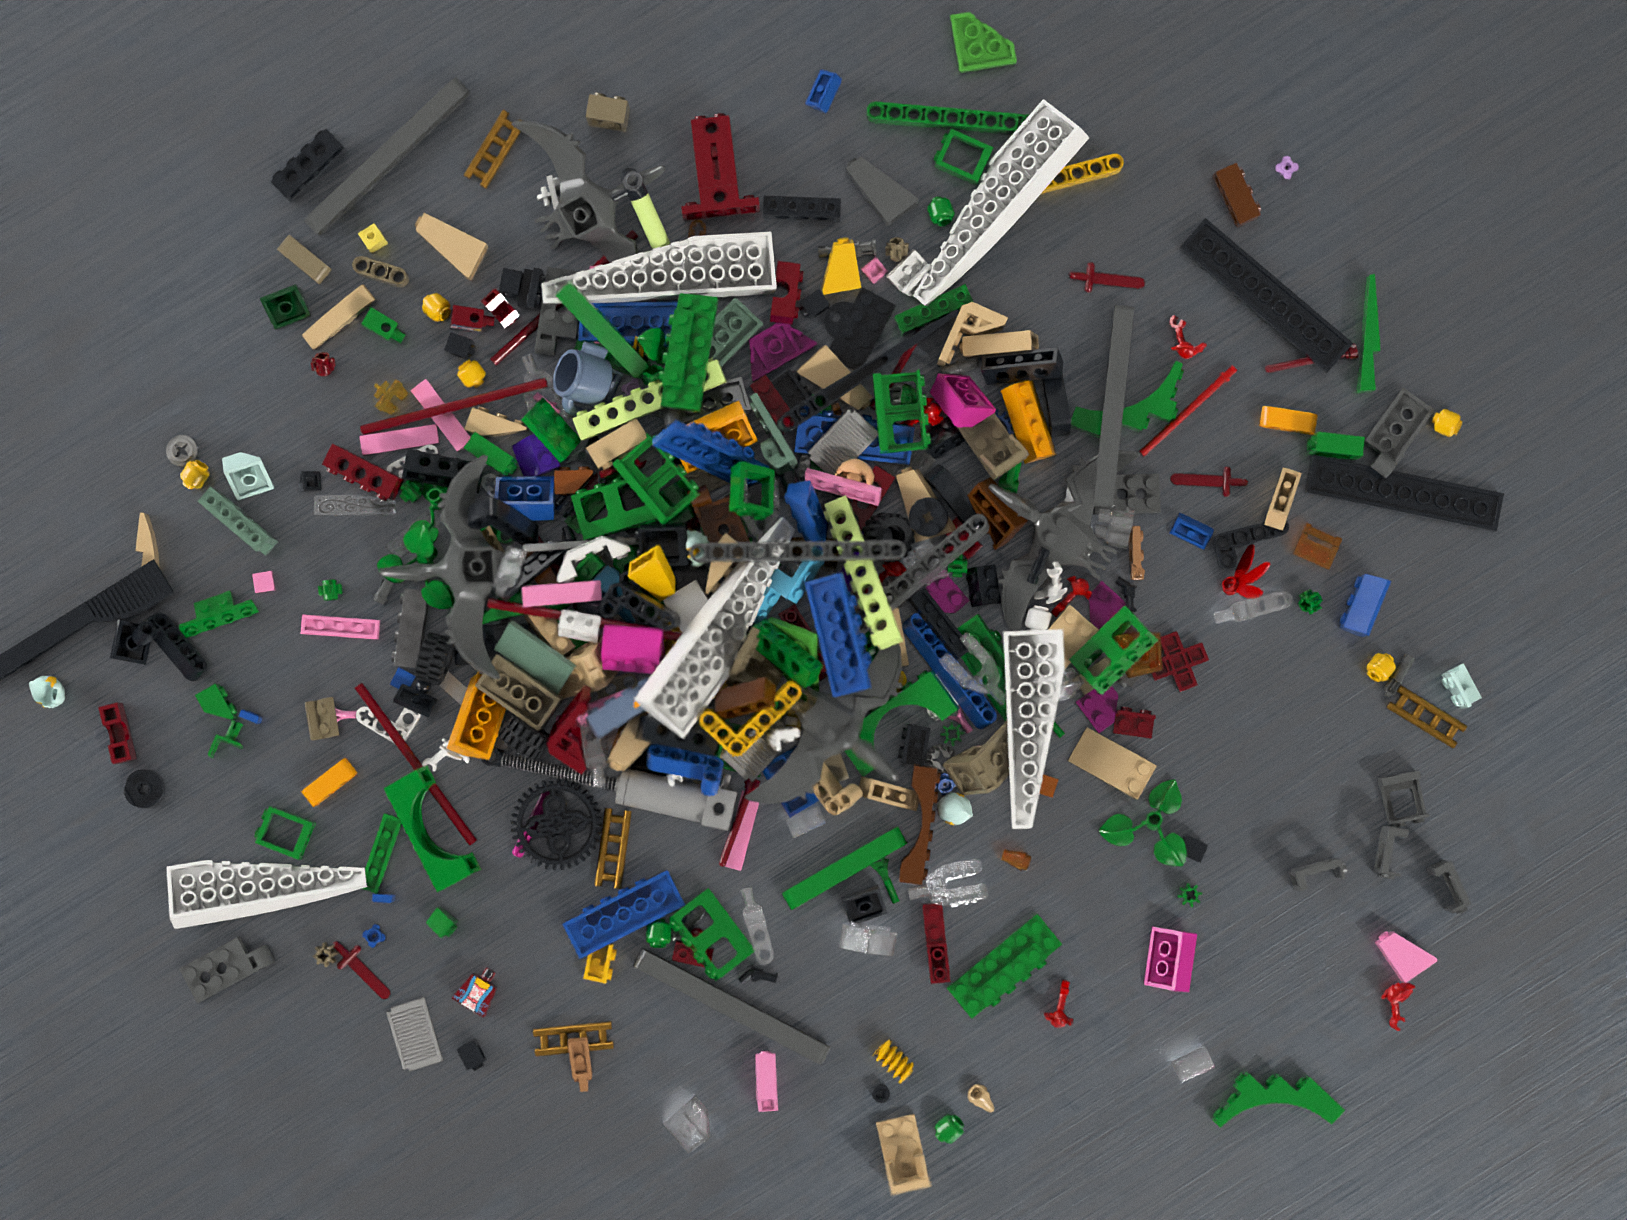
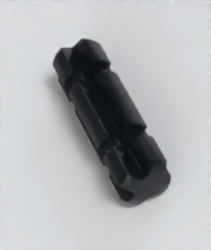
[1027,547,1050,585]

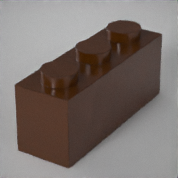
[1213,162,1261,228]
[715,677,776,720]

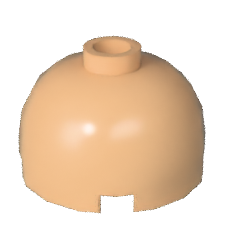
[835,459,874,486]

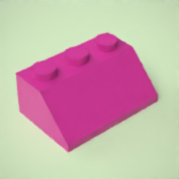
[929,373,996,428]
[601,624,665,674]
[1144,927,1197,992]

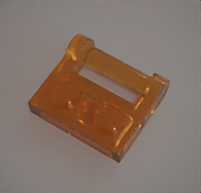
[1293,523,1342,570]

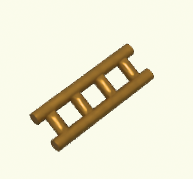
[463,110,522,189]
[1386,685,1467,749]
[595,808,632,889]
[533,1021,614,1056]

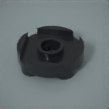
[909,497,949,537]
[124,770,165,808]

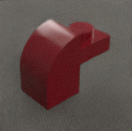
[481,288,519,328]

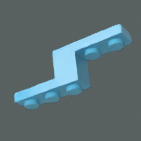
[753,547,825,624]

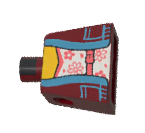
[450,305,495,332]
[451,967,497,1018]

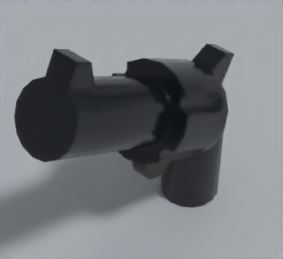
[1115,576,1137,612]
[738,964,778,985]

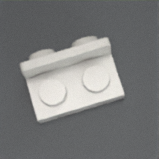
[558,610,601,643]
[767,726,800,751]

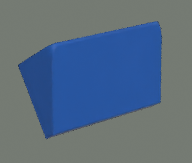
[805,69,842,113]
[1170,513,1214,550]

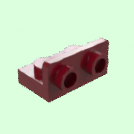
[1112,707,1156,739]

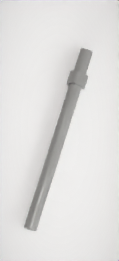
[522,536,639,552]

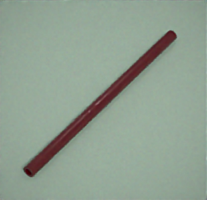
[490,229,639,366]
[360,378,548,435]
[487,598,683,641]
[355,683,477,846]

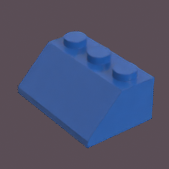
[494,476,555,520]
[785,480,828,550]
[1339,574,1391,637]
[762,745,819,817]

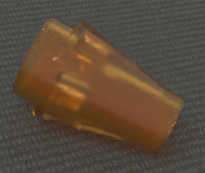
[1001,849,1032,871]

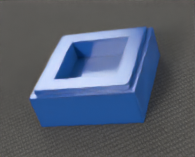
[390,667,416,689]
[239,709,263,724]
[372,893,395,903]

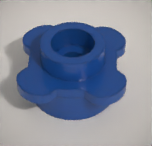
[935,773,956,796]
[362,924,386,948]

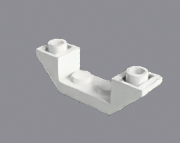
[557,535,631,583]

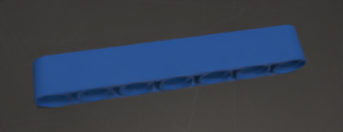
[902,613,997,729]

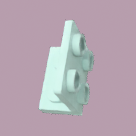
[1441,663,1482,709]

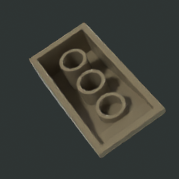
[475,654,565,731]

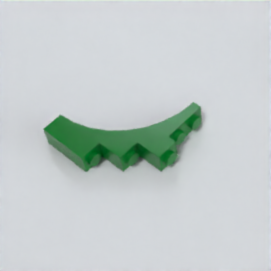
[1071,361,1184,438]
[1212,1072,1345,1128]

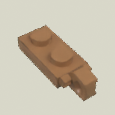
[1128,526,1145,580]
[568,1037,592,1092]

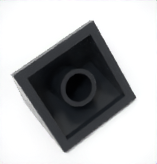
[110,620,150,665]
[841,884,887,926]

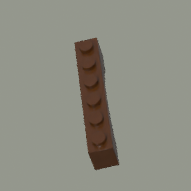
[899,764,941,885]

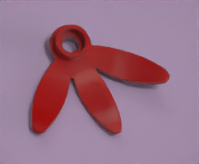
[1222,544,1271,599]

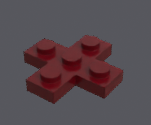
[1148,631,1209,692]

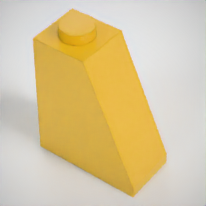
[821,237,861,295]
[628,545,676,602]

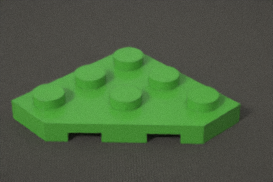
[950,12,1017,73]

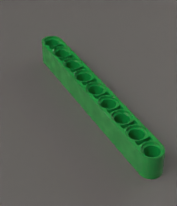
[867,102,1029,135]

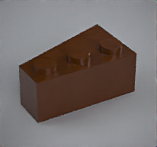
[967,477,1028,550]

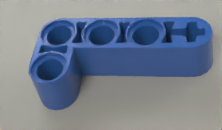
[646,744,724,796]

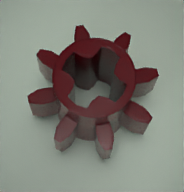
[311,352,335,376]

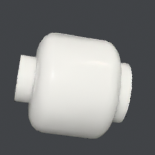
[1025,605,1052,631]

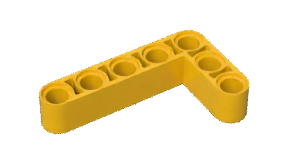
[1041,154,1124,194]
[699,680,802,757]

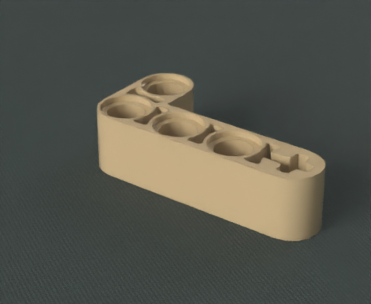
[812,763,862,815]

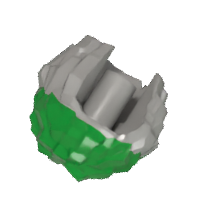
[889,382,917,406]

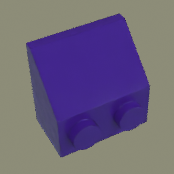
[512,434,561,476]

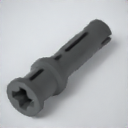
[818,238,877,258]

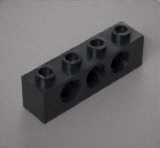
[270,129,345,202]
[763,195,841,222]
[981,347,1064,385]
[402,449,484,494]
[635,713,719,756]

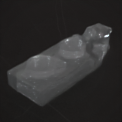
[494,546,527,597]

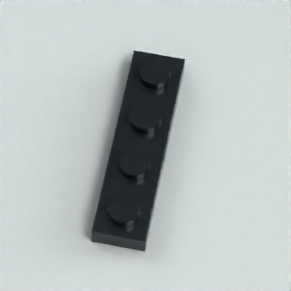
[492,540,564,602]
[908,587,972,661]

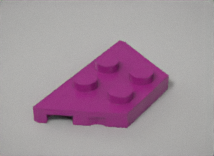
[749,323,818,382]

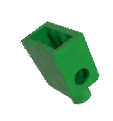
[361,307,406,343]

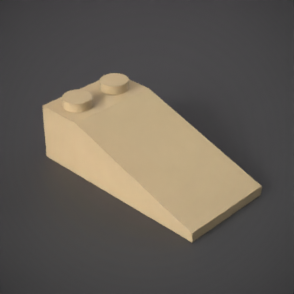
[1048,605,1099,669]
[1068,727,1157,800]

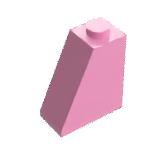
[1375,931,1438,983]
[755,1051,778,1112]

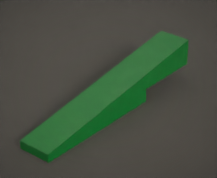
[1357,274,1381,393]
[555,280,650,378]

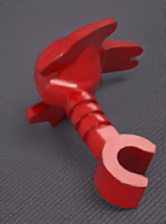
[1170,315,1207,359]
[900,398,944,426]
[864,561,907,593]
[1051,576,1092,617]
[1044,980,1074,1028]
[1381,982,1415,1031]

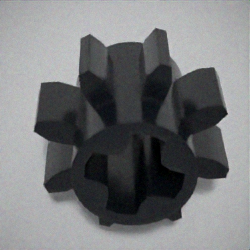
[555,494,576,518]

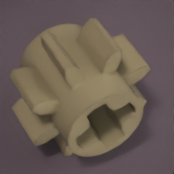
[885,237,909,261]
[313,942,339,967]

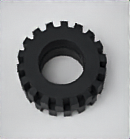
[862,513,915,562]
[415,632,454,685]
[498,713,549,760]

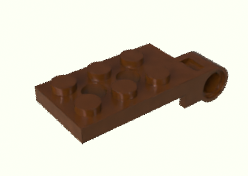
[687,484,750,568]

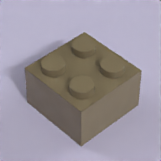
[585,93,630,132]

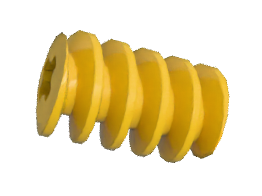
[872,1040,914,1084]

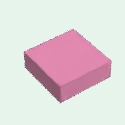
[861,257,888,284]
[252,571,275,593]

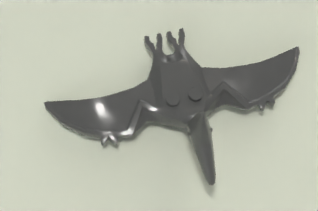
[512,120,665,263]
[989,450,1141,631]
[379,455,524,679]
[744,643,902,804]

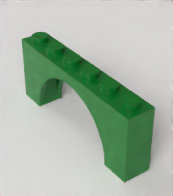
[845,670,960,777]
[384,765,481,893]

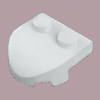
[886,249,932,297]

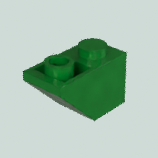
[195,684,238,720]
[426,906,458,938]

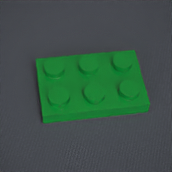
[521,397,582,463]

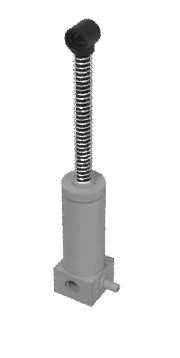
[481,747,738,831]

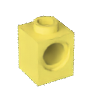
[358,223,388,254]

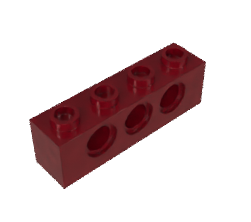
[322,444,404,501]
[837,465,895,541]

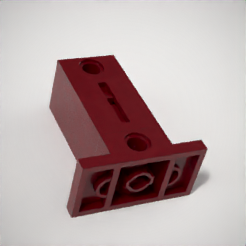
[681,113,760,221]

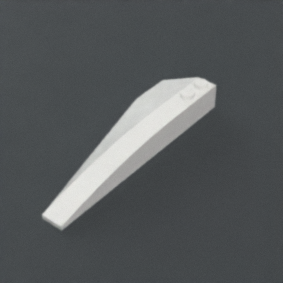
[1004,629,1065,829]
[167,860,367,929]

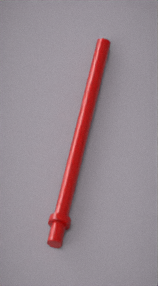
[1139,365,1237,457]

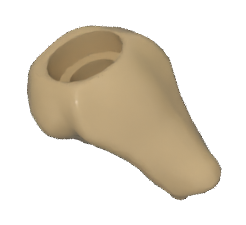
[968,1084,994,1112]

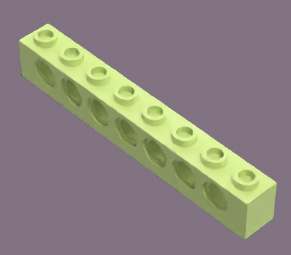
[572,358,727,441]
[824,496,903,650]

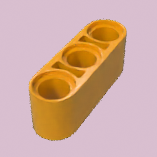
[1259,406,1318,435]
[301,758,358,807]

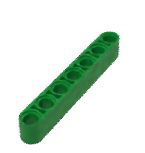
[781,827,908,910]

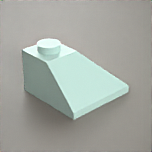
[222,452,274,501]

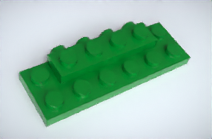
[659,293,719,412]
[957,614,1007,721]
[947,914,1062,1019]

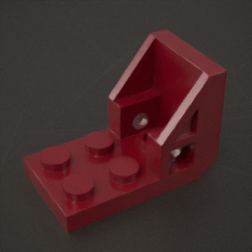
[547,684,591,775]

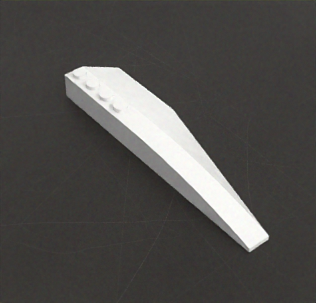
[913,99,1089,306]
[542,232,777,303]
[634,517,795,738]

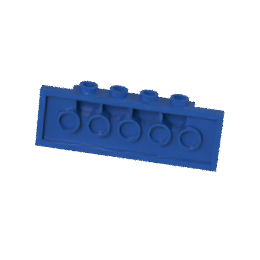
[579,302,678,347]
[794,410,915,465]
[653,421,769,489]
[805,573,872,698]
[562,870,685,959]

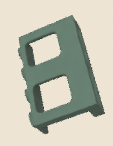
[198,486,278,555]

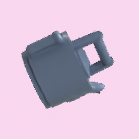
[553,341,624,416]

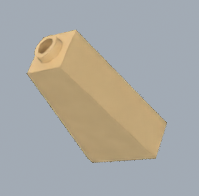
[415,213,488,281]
[960,330,1039,358]
[796,345,872,410]
[896,467,956,542]
[607,711,662,771]

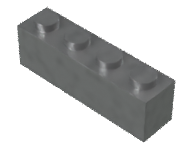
[391,588,429,669]

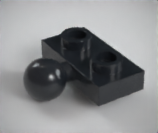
[393,680,438,718]

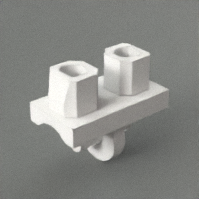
[537,175,560,210]

